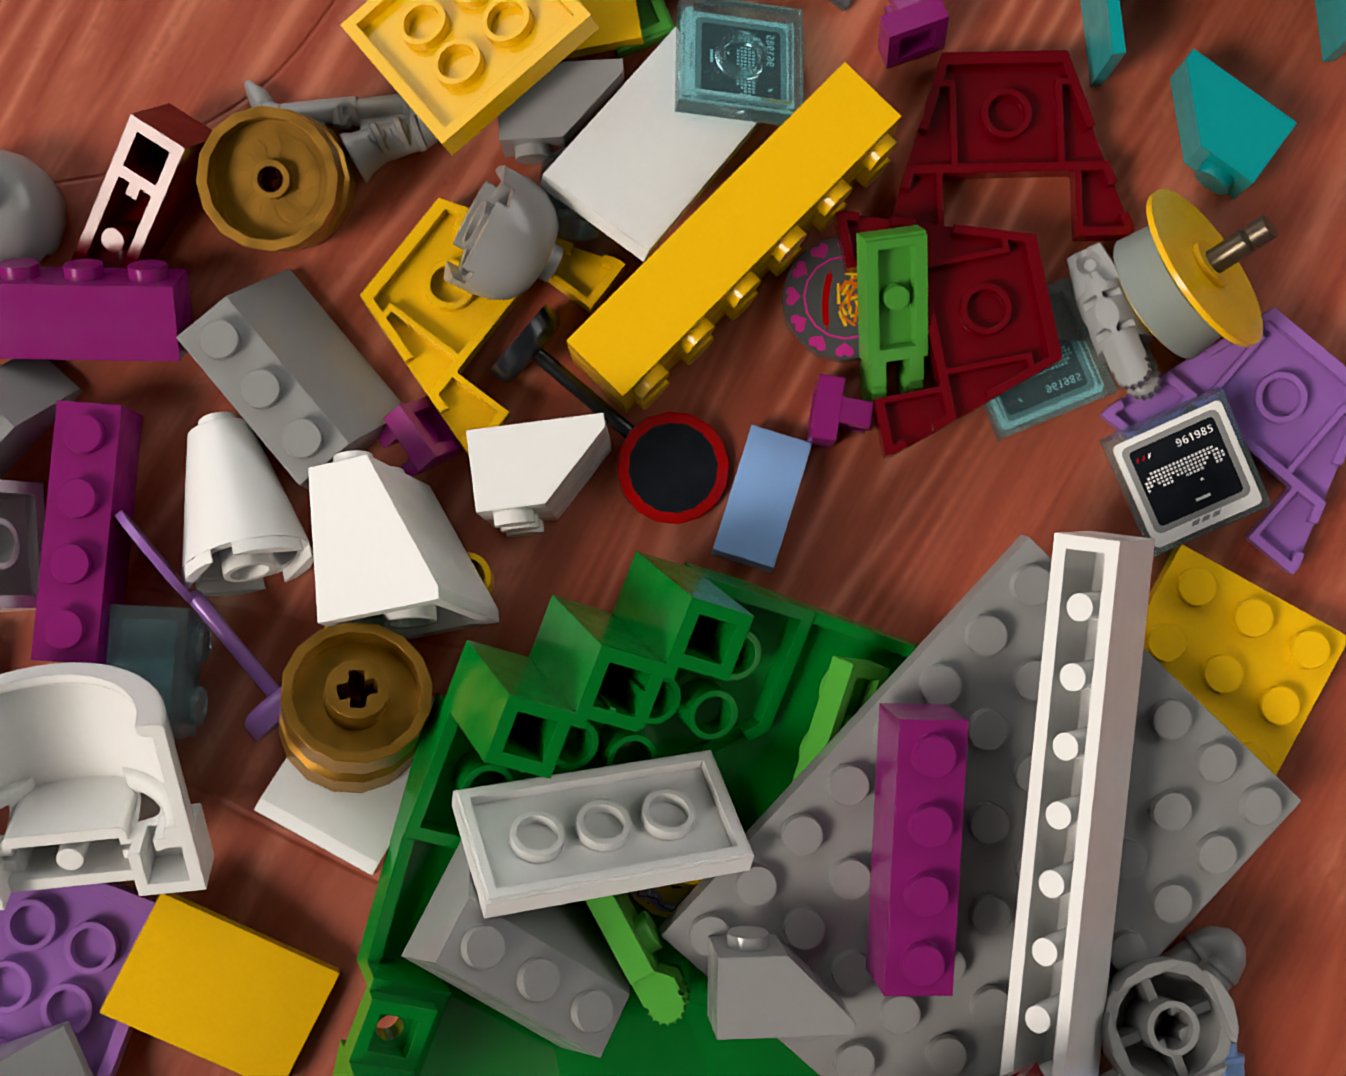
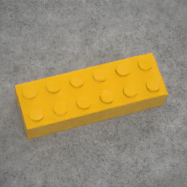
[566,62,901,414]

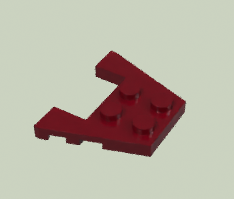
[890,50,1134,241]
[834,210,1063,459]

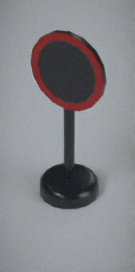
[489,304,729,524]

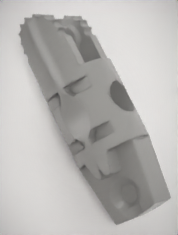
[1067,242,1162,401]

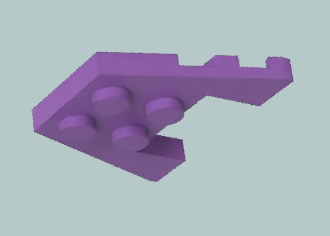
[1098,307,1346,575]

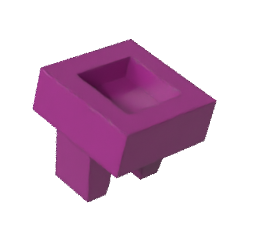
[878,0,949,69]
[806,374,874,448]
[377,396,464,477]

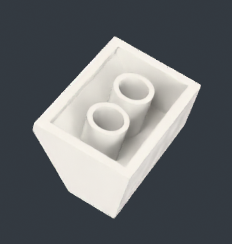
[466,413,612,537]

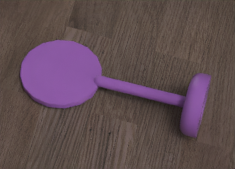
[115,510,282,742]

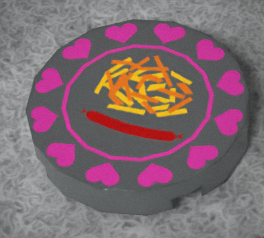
[781,237,862,364]

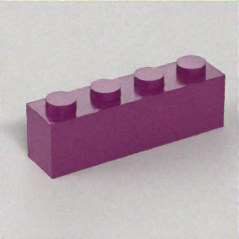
[0,258,193,362]
[31,400,143,665]
[866,703,969,996]

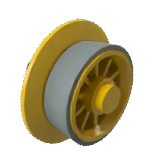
[1113,189,1278,359]

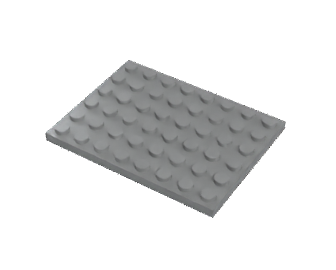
[658,535,1301,1076]

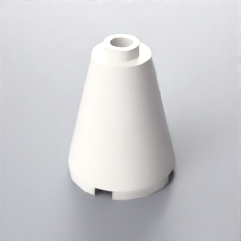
[182,411,314,596]

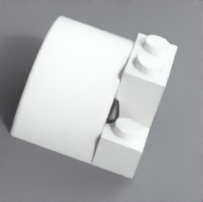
[0,662,214,910]

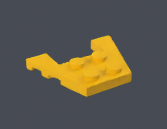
[360,198,626,456]

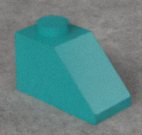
[1170,48,1297,199]

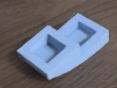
[711,425,812,573]

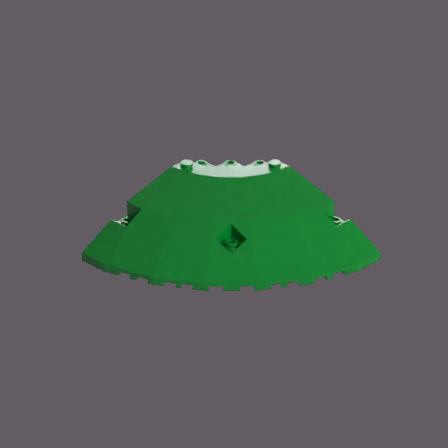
[333,551,919,1076]

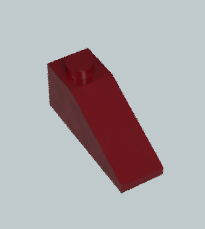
[71,103,212,268]

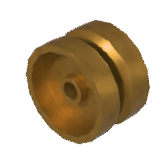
[196,105,356,252]
[279,622,433,793]

